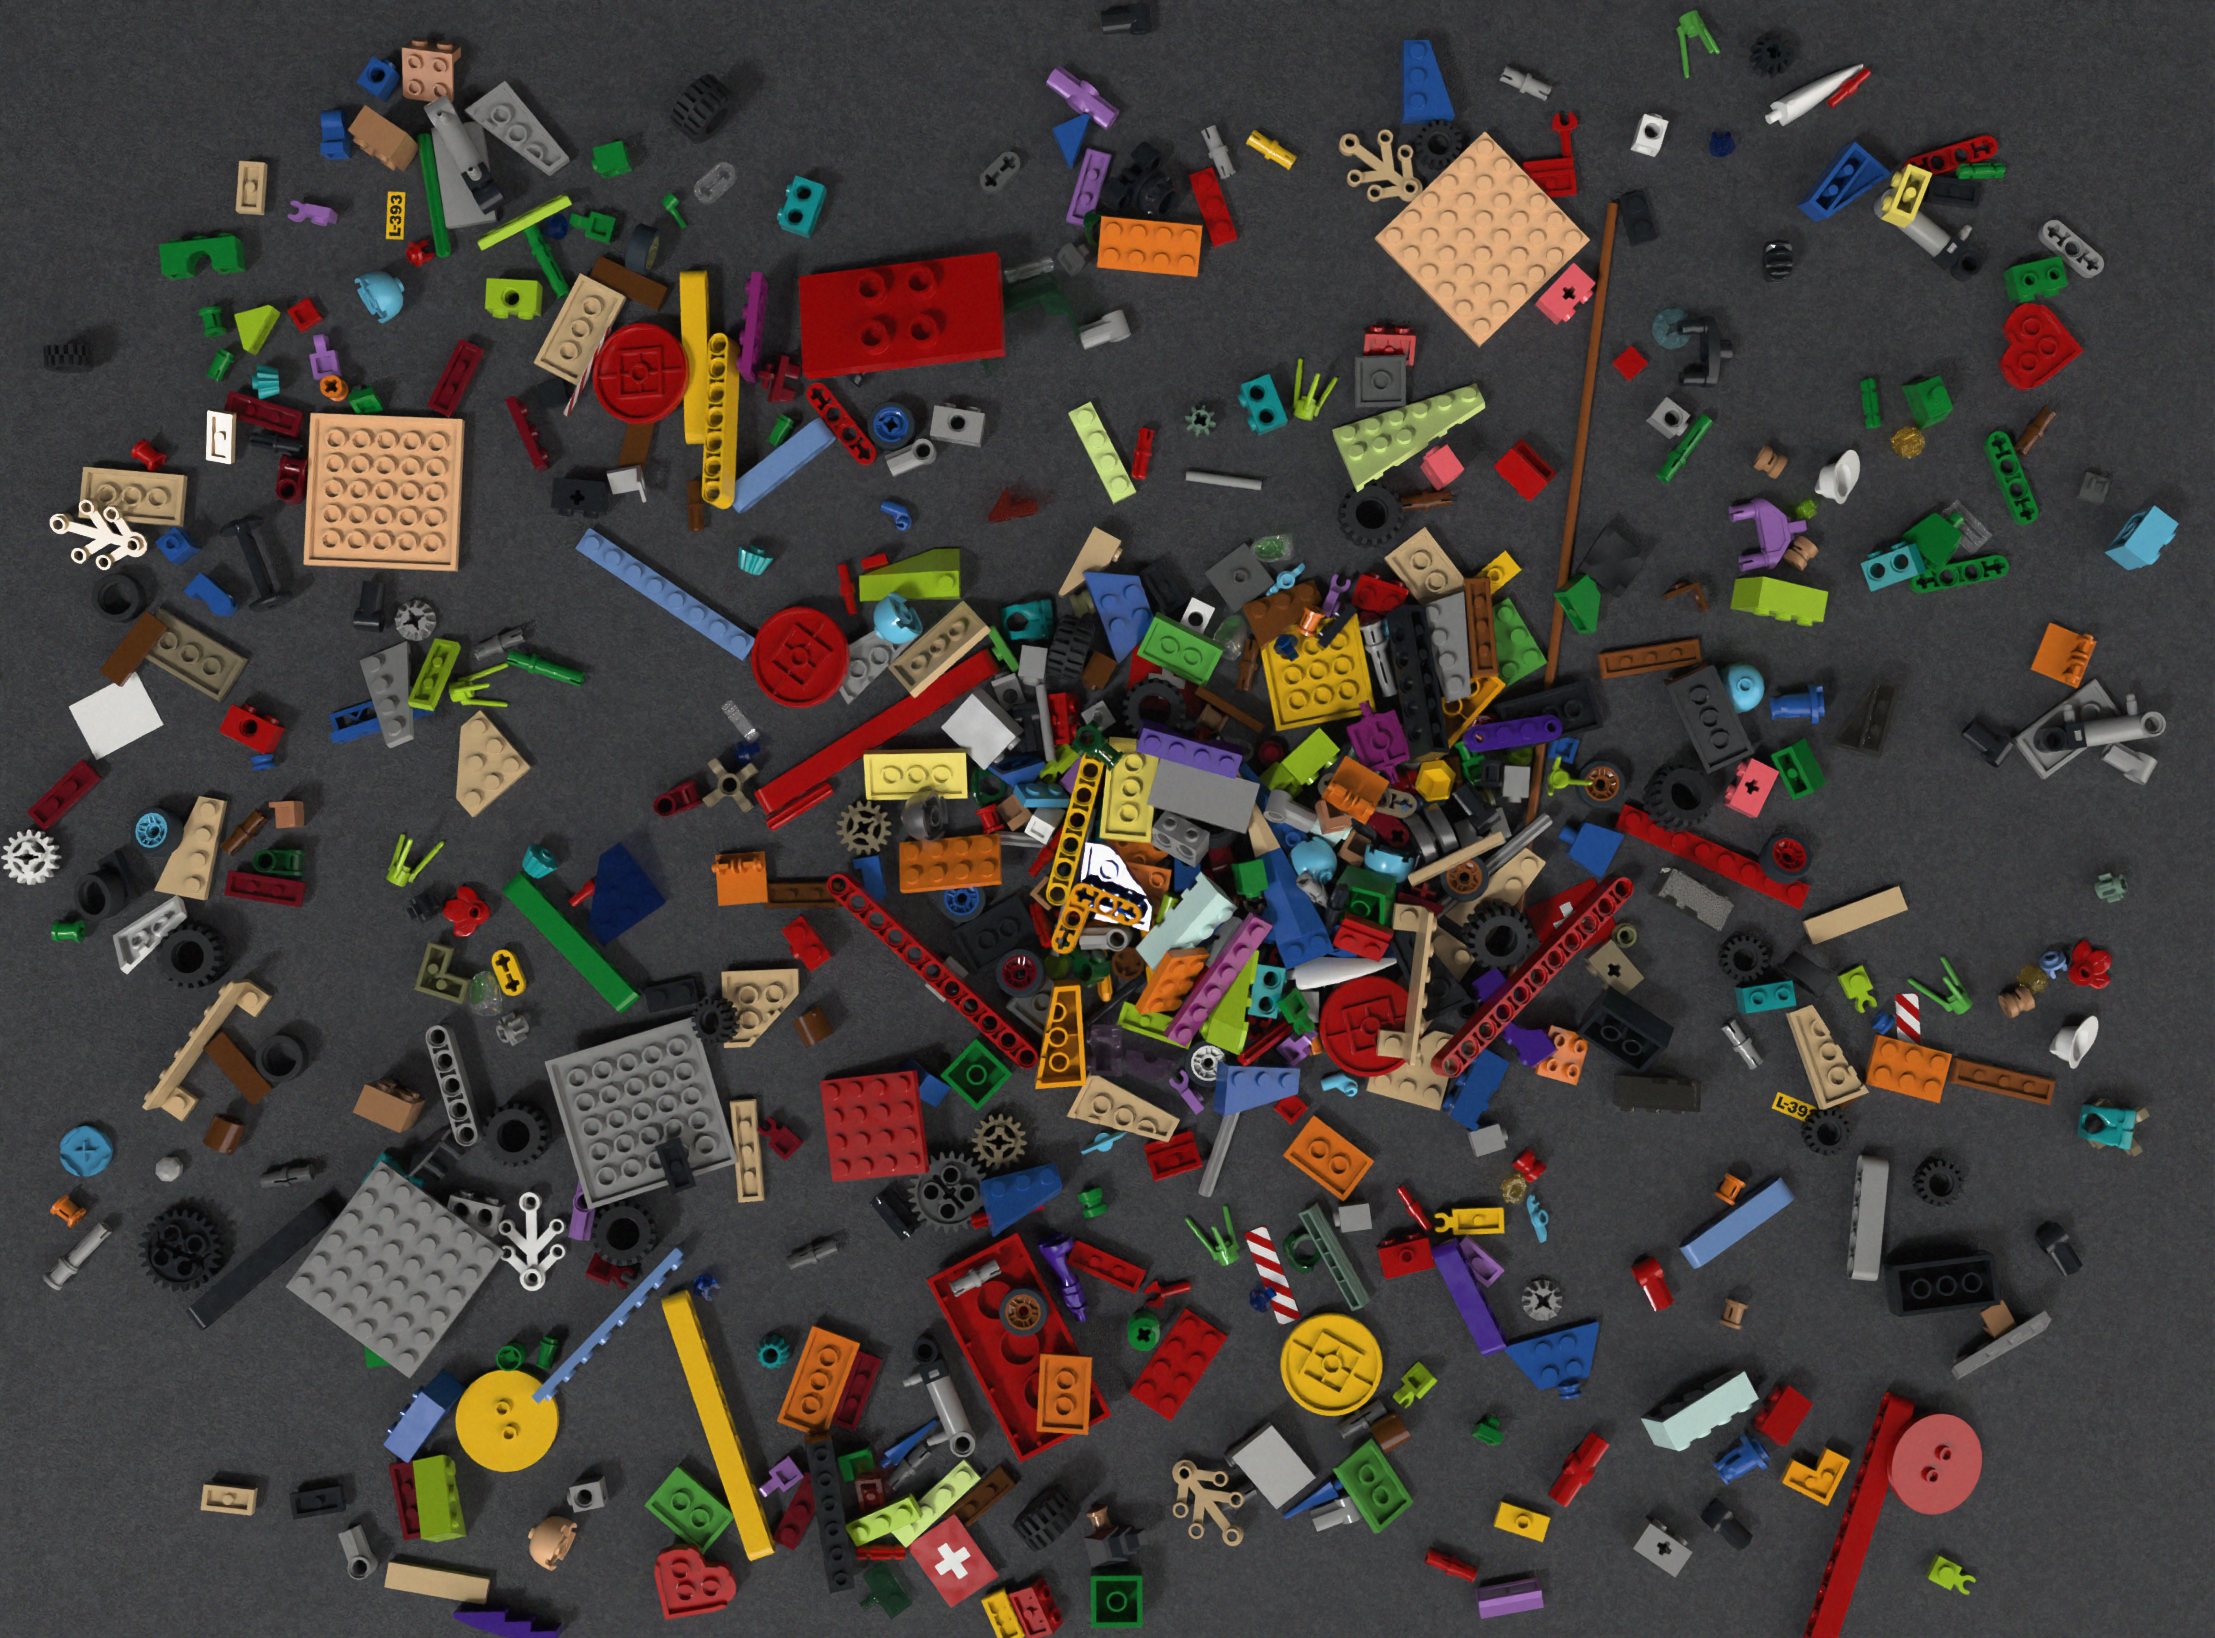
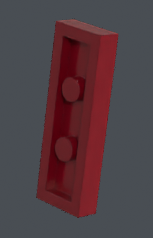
[427,338,485,419]
[224,391,305,438]
[505,395,550,472]
[27,759,102,830]
[224,870,307,907]
[831,1349,882,1431]
[388,1458,421,1541]
[772,1469,815,1551]

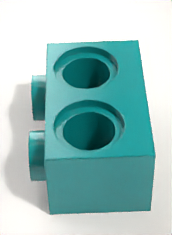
[777,176,827,239]
[1237,374,1288,436]
[1860,541,1927,592]
[1245,962,1287,1019]
[1735,979,1797,1014]

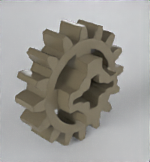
[837,801,892,855]
[972,1113,1027,1169]

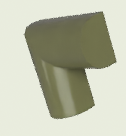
[414,941,473,1004]

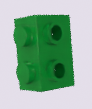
[2003,256,2068,304]
[1771,738,1827,800]

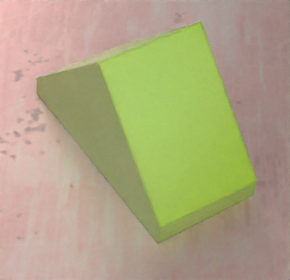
[234,305,281,356]

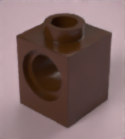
[1081,650,1117,692]

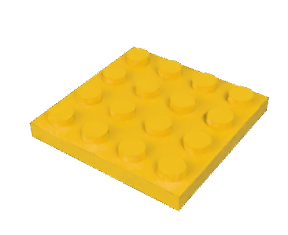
[1260,613,1376,732]

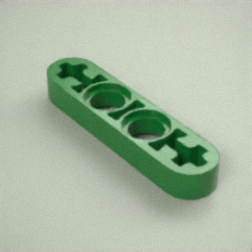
[1983,431,2038,526]
[1908,555,2009,594]

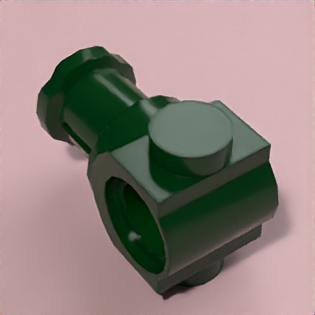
[1070,720,1125,771]
[1061,941,1111,988]

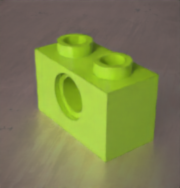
[485,278,543,320]

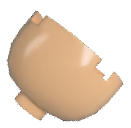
[528,1516,577,1571]

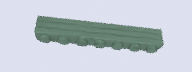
[1298,1203,1371,1311]

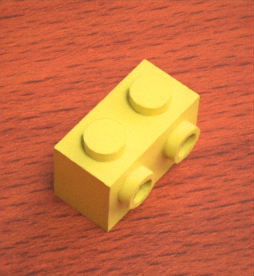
[1881,164,1932,228]

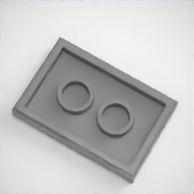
[1230,1421,1316,1510]

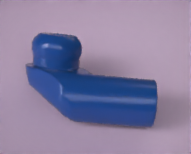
[881,499,912,531]

